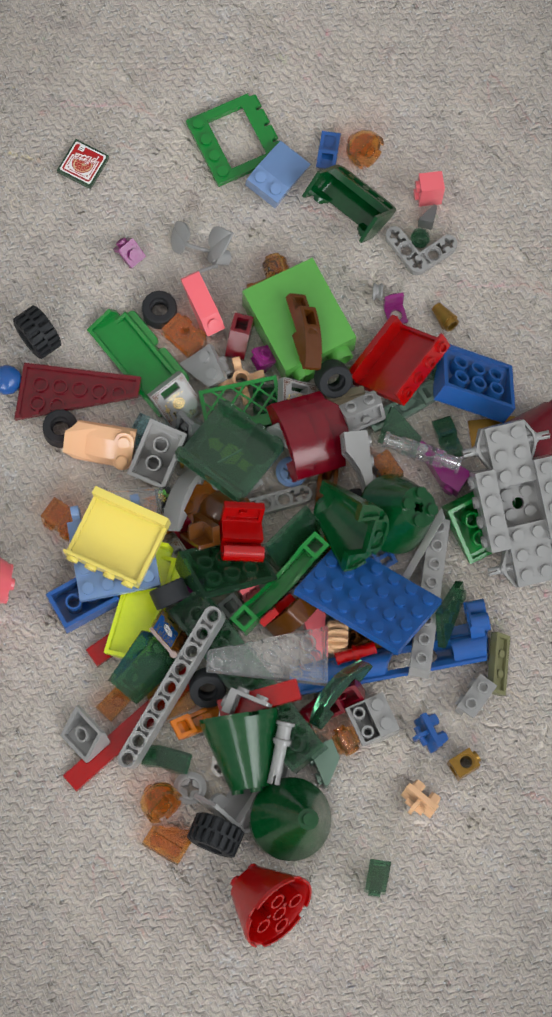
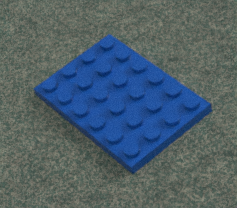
[294,549,442,656]

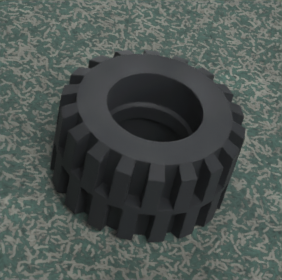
[13,305,61,359]
[187,812,245,858]

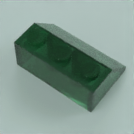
[263,505,322,572]

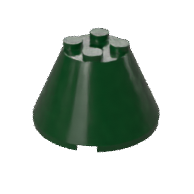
[361,474,438,554]

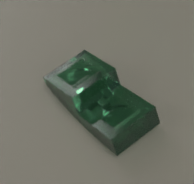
[432,416,464,459]

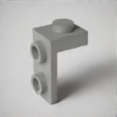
[221,686,272,715]

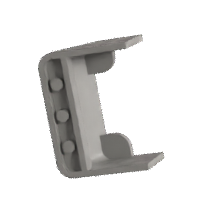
[193,750,291,833]

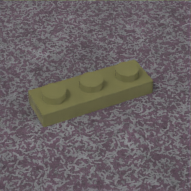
[488,632,510,696]

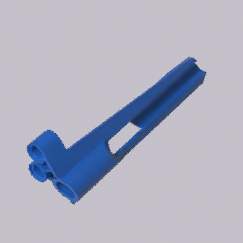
[288,598,491,695]

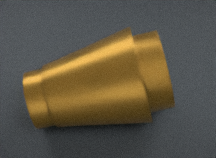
[432,303,459,332]

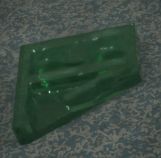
[377,406,422,456]

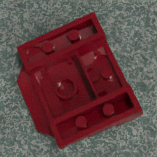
[266,391,349,483]

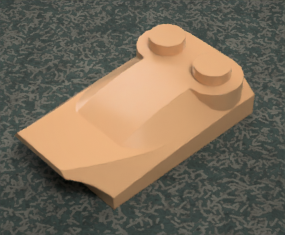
[63,420,137,470]

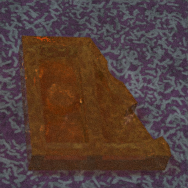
[142,825,192,866]

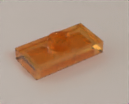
[96,678,139,722]

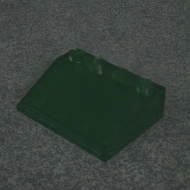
[175,544,277,600]

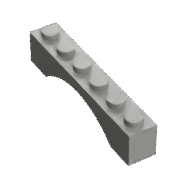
[340,430,380,551]

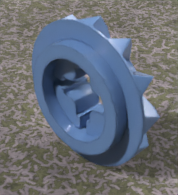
[276,457,306,487]

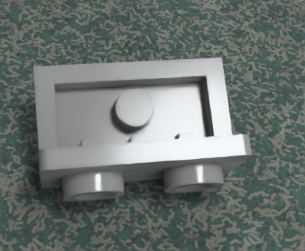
[455,674,497,718]

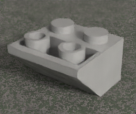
[345,692,400,746]

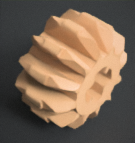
[325,620,349,654]

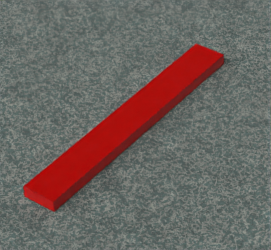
[63,667,189,792]

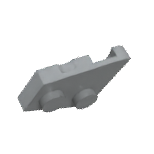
[180,344,228,388]

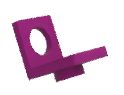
[383,292,408,324]

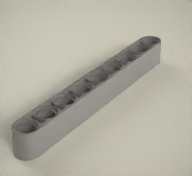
[118,606,226,769]

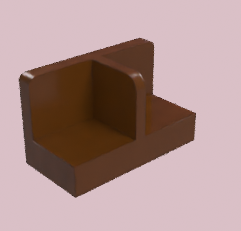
[180,513,221,550]

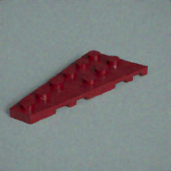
[14,363,142,421]

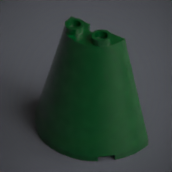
[313,480,389,572]
[199,708,278,796]

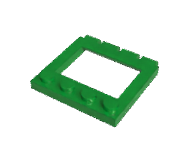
[186,93,280,187]

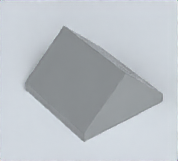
[60,705,111,763]

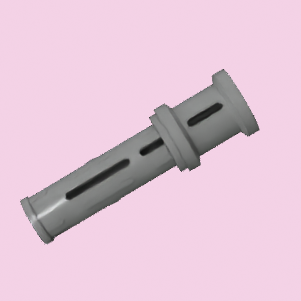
[267,720,295,785]

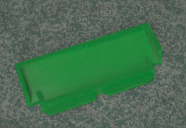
[87,309,190,418]

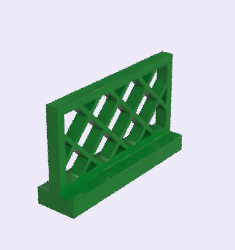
[198,375,278,439]

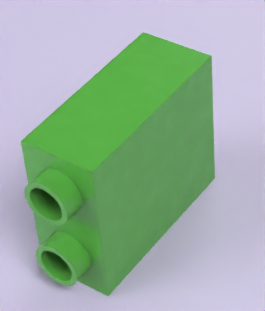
[242,257,356,382]

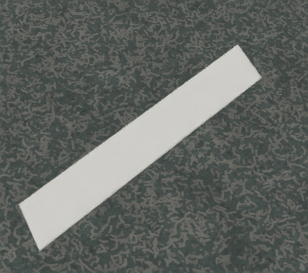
[402,507,445,580]

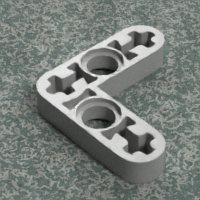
[385,226,457,275]

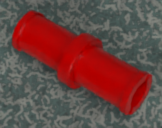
[334,641,377,665]

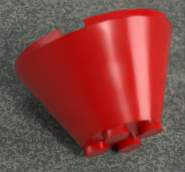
[230,863,312,947]

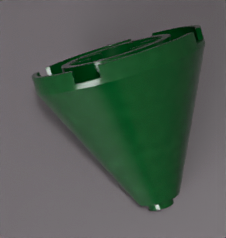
[249,777,331,861]

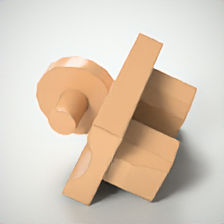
[401,780,441,818]

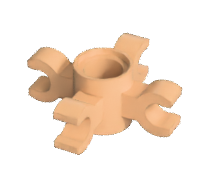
[218,357,265,406]

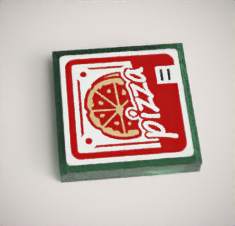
[57,139,109,189]

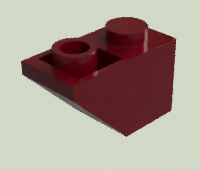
[225,312,254,361]

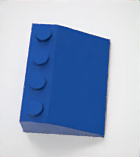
[433,344,515,423]

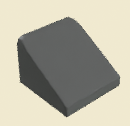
[418,204,437,230]

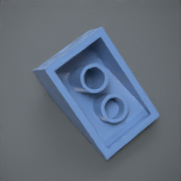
[245,141,311,208]

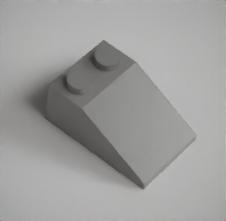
[127,418,187,488]

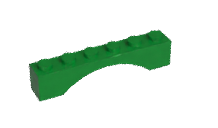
[230,531,330,636]

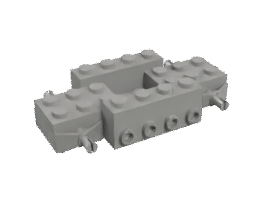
[462,419,552,587]

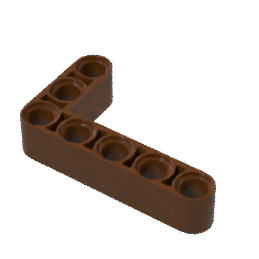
[265,597,317,641]

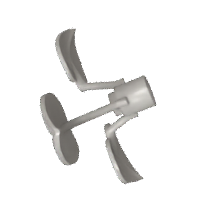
[171,221,234,300]

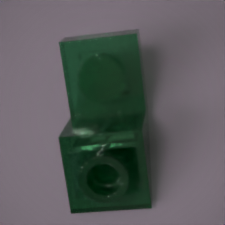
[141,745,192,774]

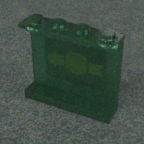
[175,398,284,502]

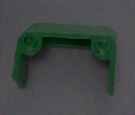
[302,164,396,243]

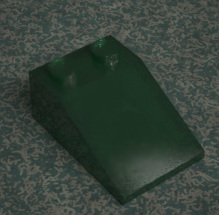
[108,630,176,704]

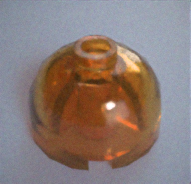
[346,130,384,169]
[140,782,182,823]

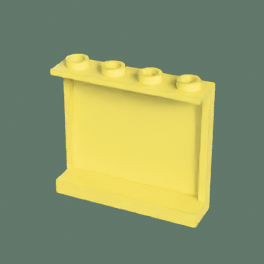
[63,486,171,589]

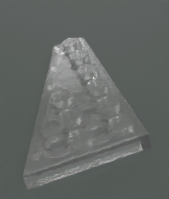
[206,626,328,686]

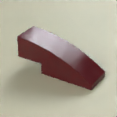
[300,676,366,727]

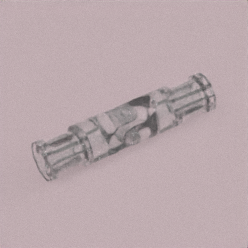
[382,431,463,473]

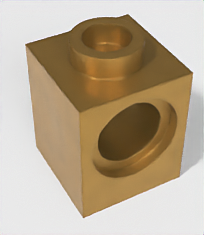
[447,748,481,781]

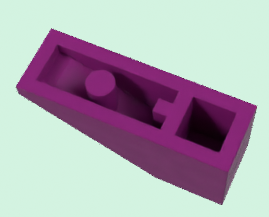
[418,440,470,497]

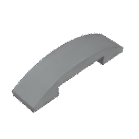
[163,466,209,531]

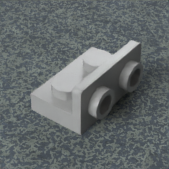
[339,391,386,431]

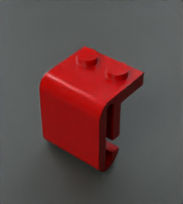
[219,501,265,562]

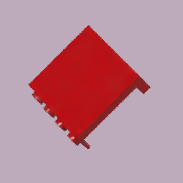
[349,315,450,406]

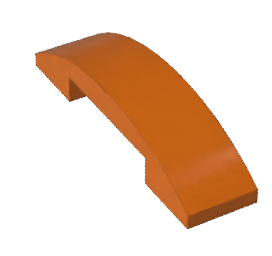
[170,705,219,740]

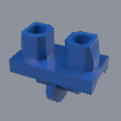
[412,712,449,754]

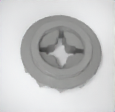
[173,772,206,805]

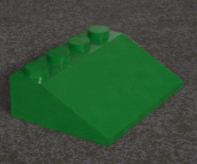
[442,491,523,564]

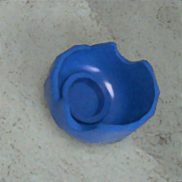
[0,365,22,395]

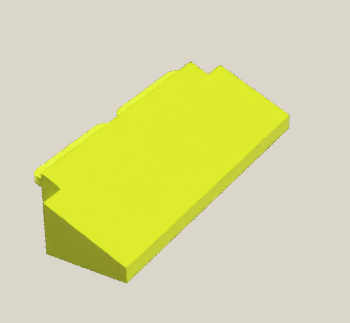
[104,542,183,664]

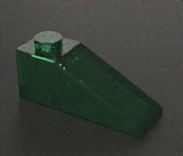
[364,859,391,898]

